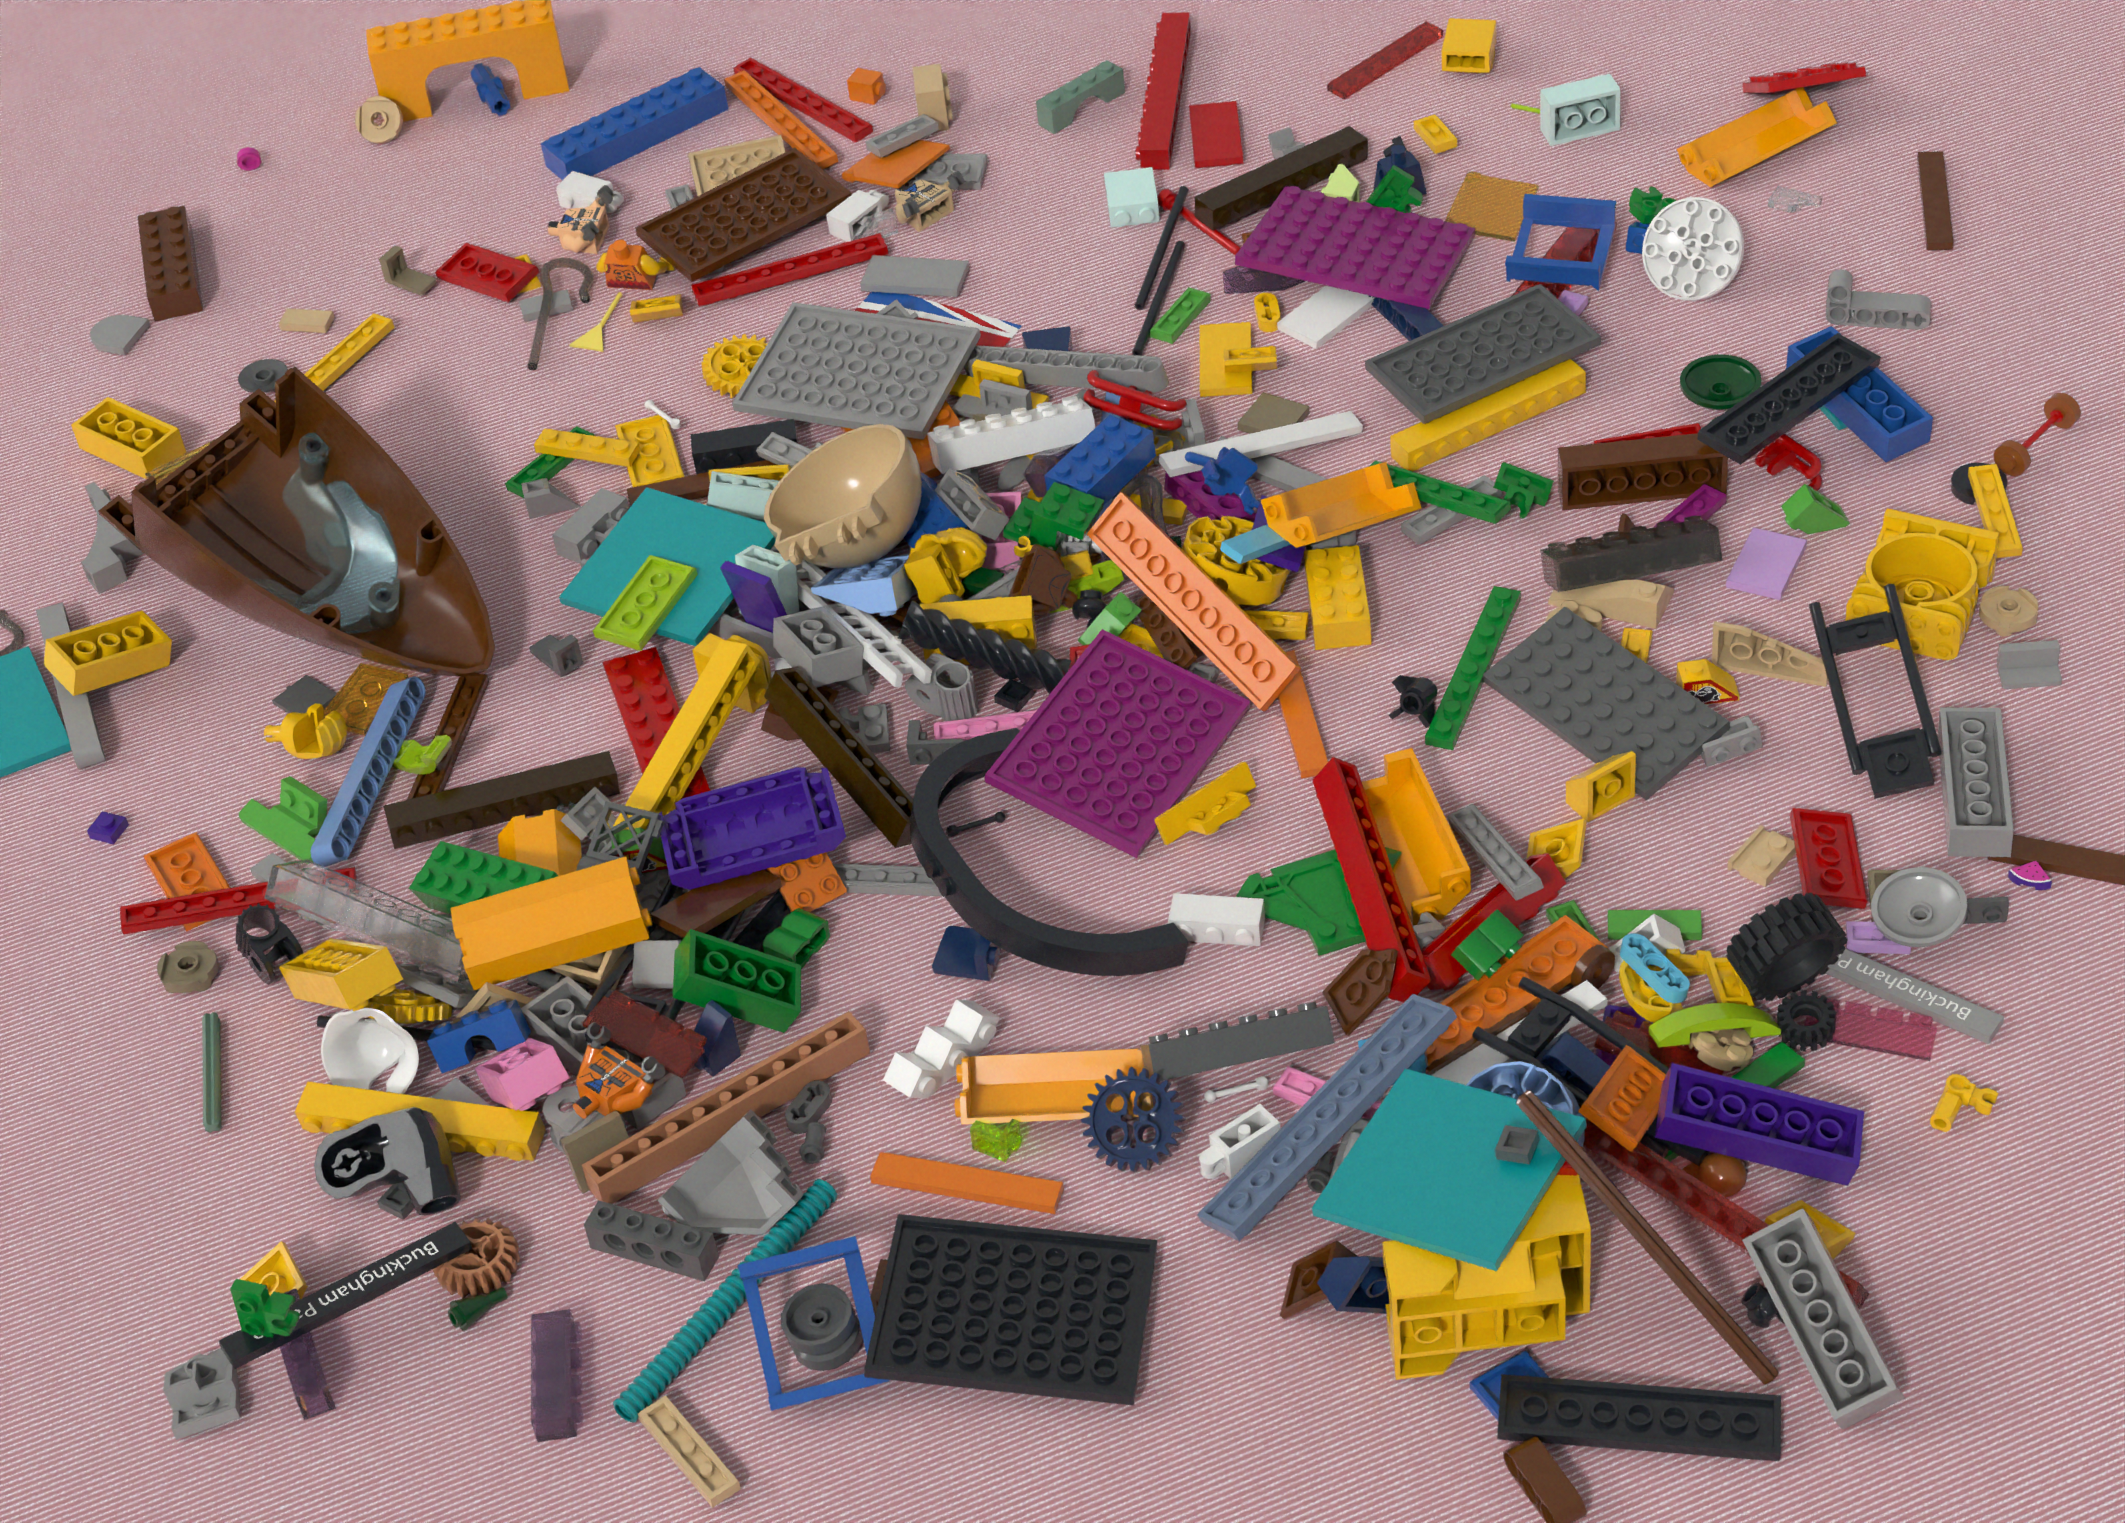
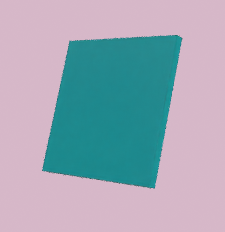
[559,487,776,646]
[0,646,72,778]
[1312,1069,1587,1271]

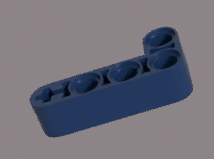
[1540,1035,1610,1095]

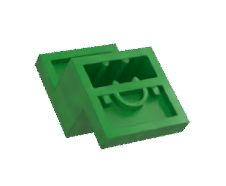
[1003,482,1104,551]

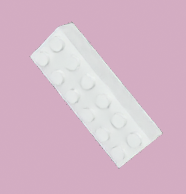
[927,396,1095,474]

